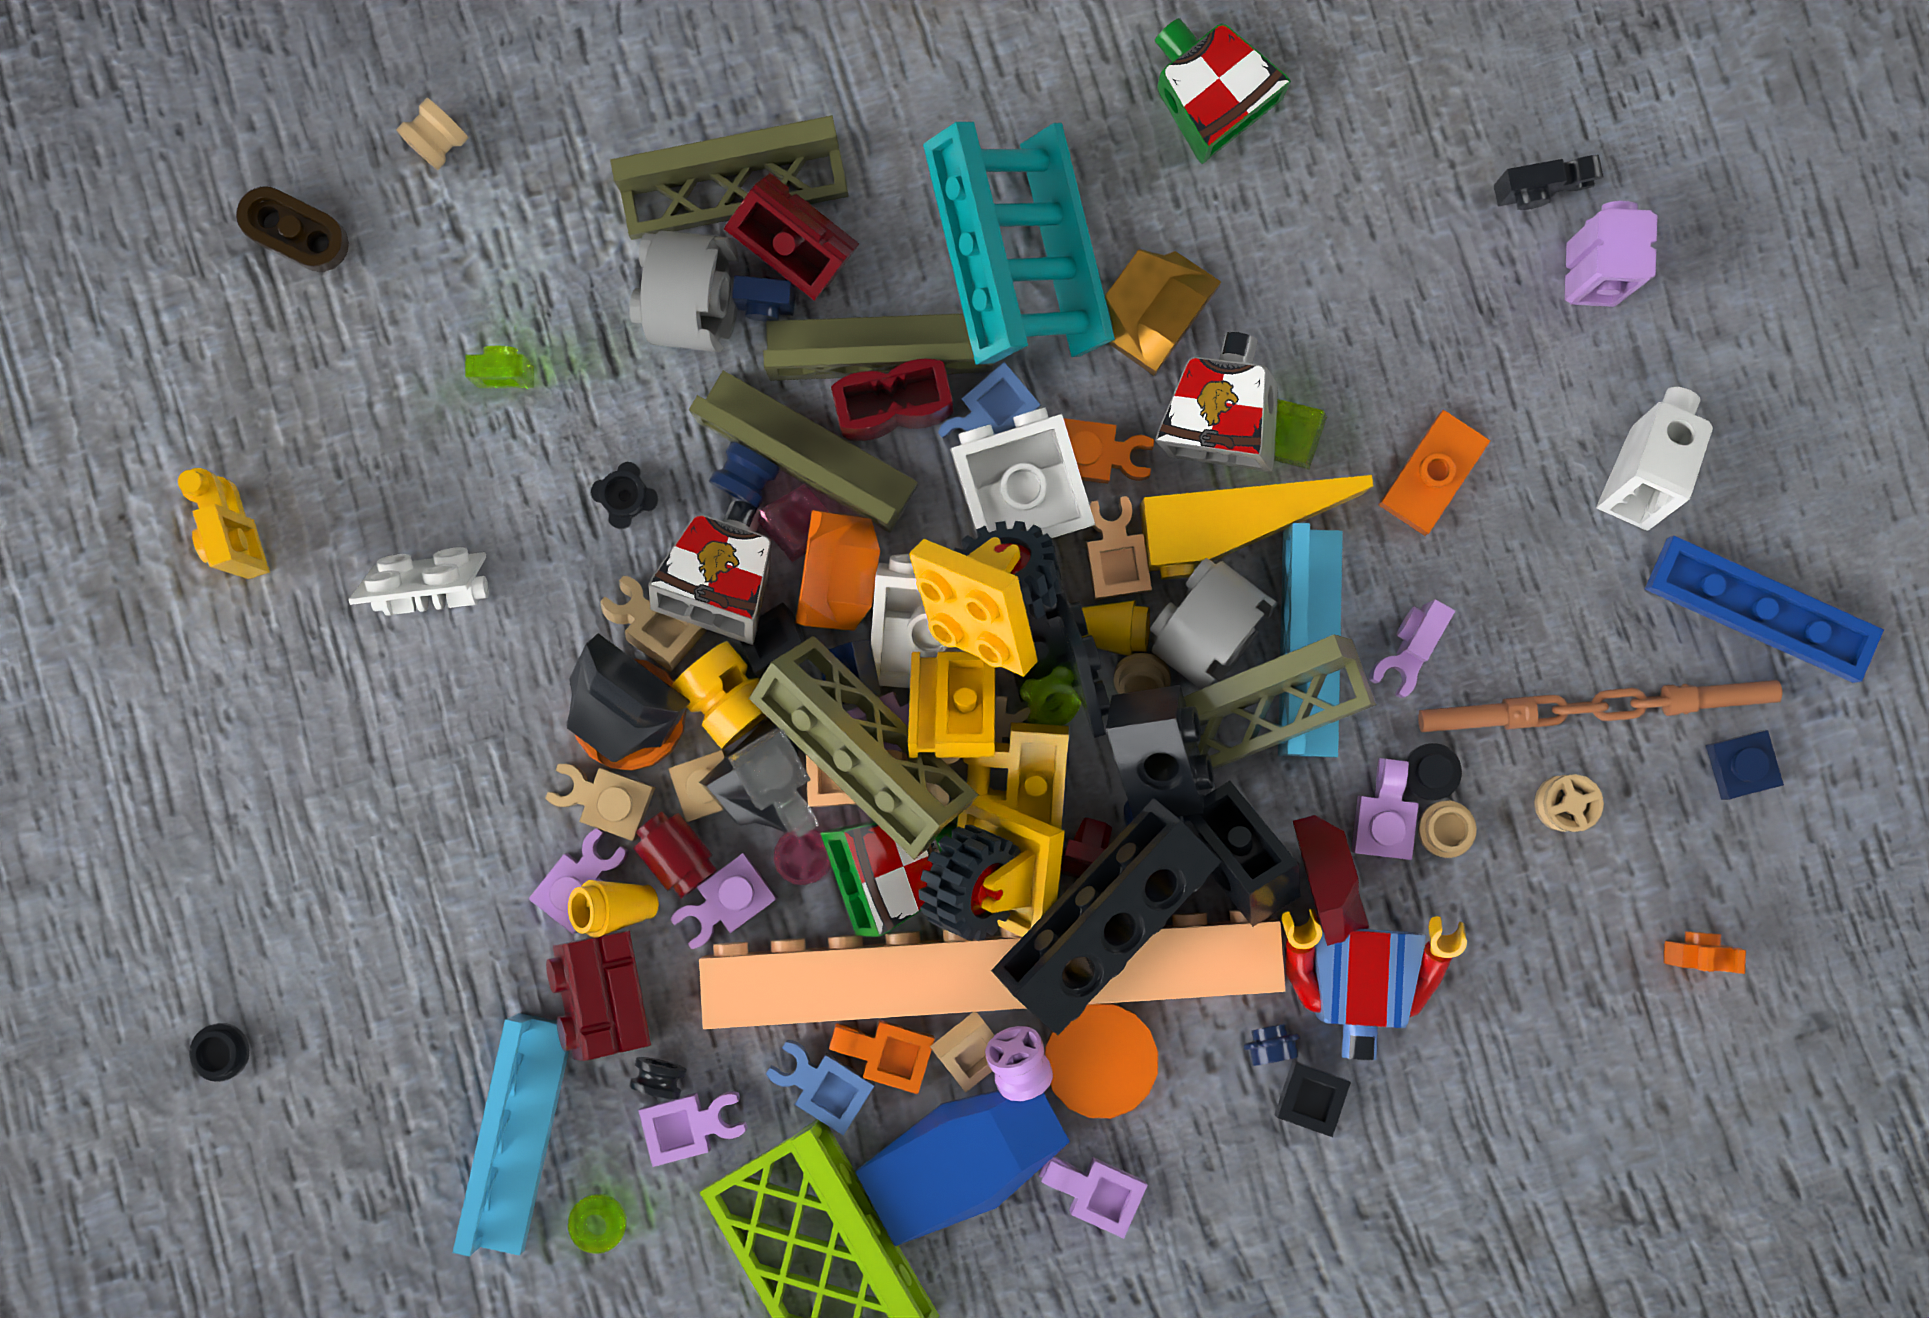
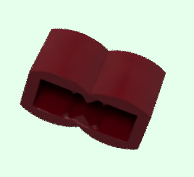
[831,358,953,441]

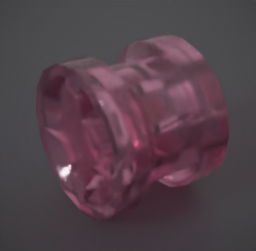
[773,827,831,885]

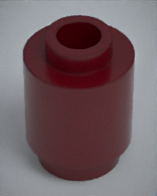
[634,811,717,899]

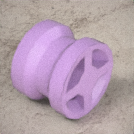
[985,1026,1053,1101]

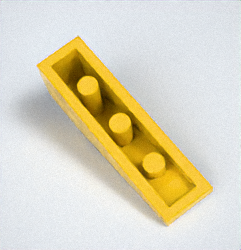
[1139,475,1373,580]

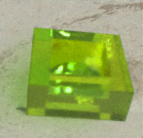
[465,345,534,388]
[1274,399,1327,470]

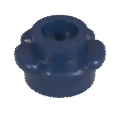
[1244,1024,1300,1066]

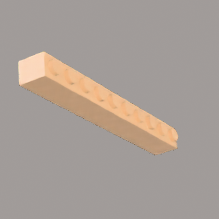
[699,910,1286,1029]

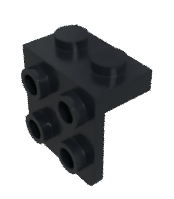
[1012,586,1110,738]

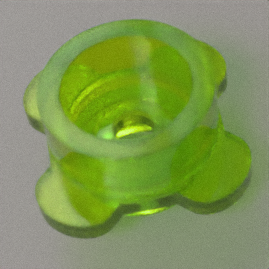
[1020,666,1081,726]

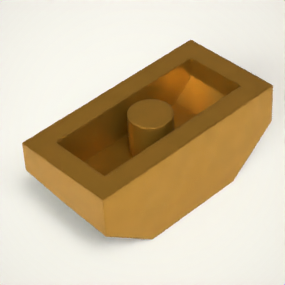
[1105,249,1221,376]

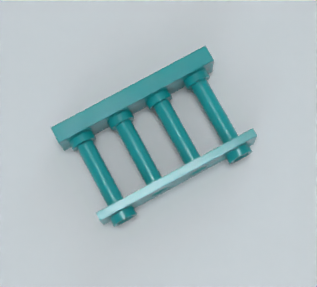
[923,122,1115,365]

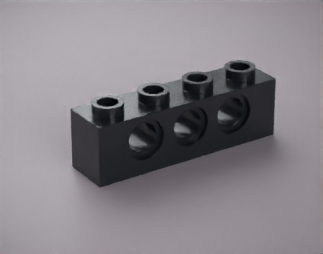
[991,798,1221,1035]

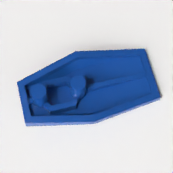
[855,1090,1070,1246]

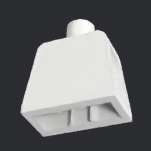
[1596,387,1713,531]

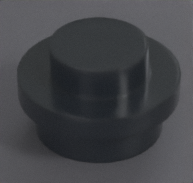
[1405,743,1462,800]
[189,1023,250,1082]

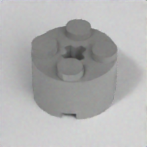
[630,230,739,352]
[1149,558,1277,690]

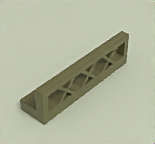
[610,115,849,240]
[763,313,993,381]
[689,370,918,533]
[1162,634,1376,770]
[749,636,979,860]

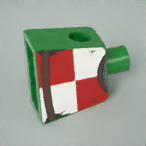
[1155,18,1291,164]
[820,820,957,937]

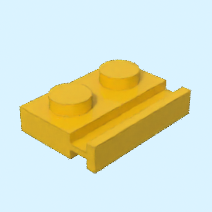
[908,652,996,758]

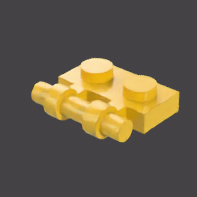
[177,468,270,579]
[962,722,1069,829]

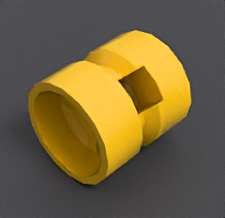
[671,641,767,749]

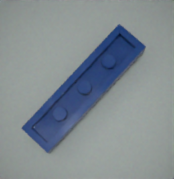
[1645,536,1884,683]

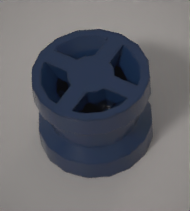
[709,442,780,509]

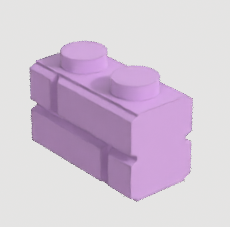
[1565,201,1657,307]

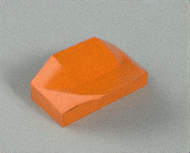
[795,510,880,631]

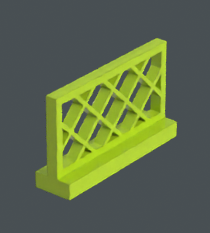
[699,1119,940,1318]

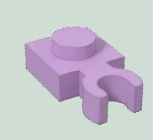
[529,828,629,934]
[670,853,778,949]
[638,1091,748,1167]

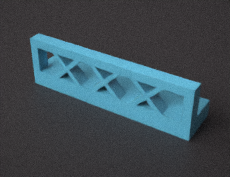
[1278,523,1343,758]
[452,1013,569,1257]

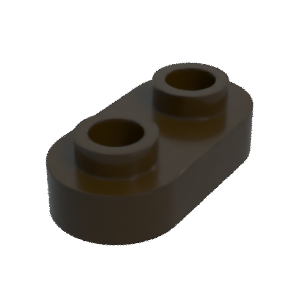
[236,186,349,272]

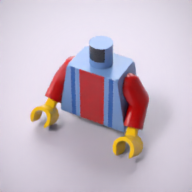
[1281,909,1467,1060]

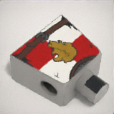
[1155,332,1278,472]
[649,501,772,645]

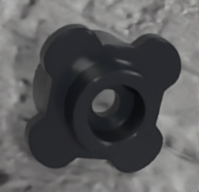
[591,462,658,529]

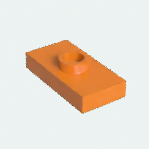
[1378,409,1491,536]

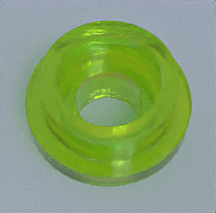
[568,1194,627,1254]

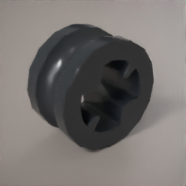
[629,1057,687,1099]

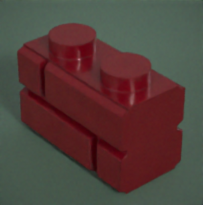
[724,173,859,301]
[546,931,651,1061]

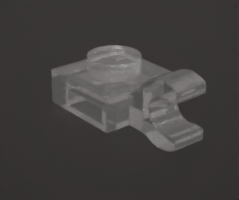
[728,728,819,838]

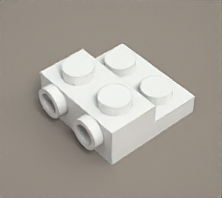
[950,407,1095,538]
[871,554,966,688]

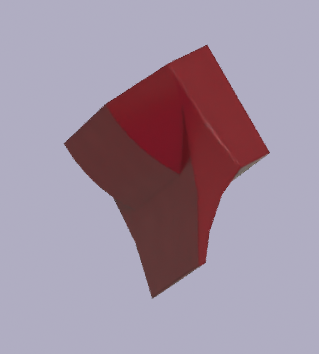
[1293,815,1369,946]

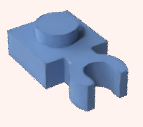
[938,362,1041,438]
[766,1040,875,1136]

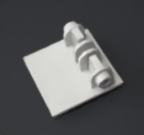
[349,547,489,616]

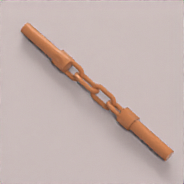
[1418,680,1782,732]

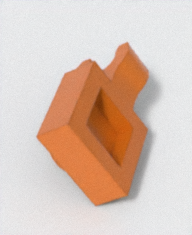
[829,1019,935,1094]

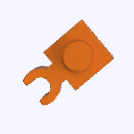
[1063,418,1155,484]
[1664,931,1746,974]

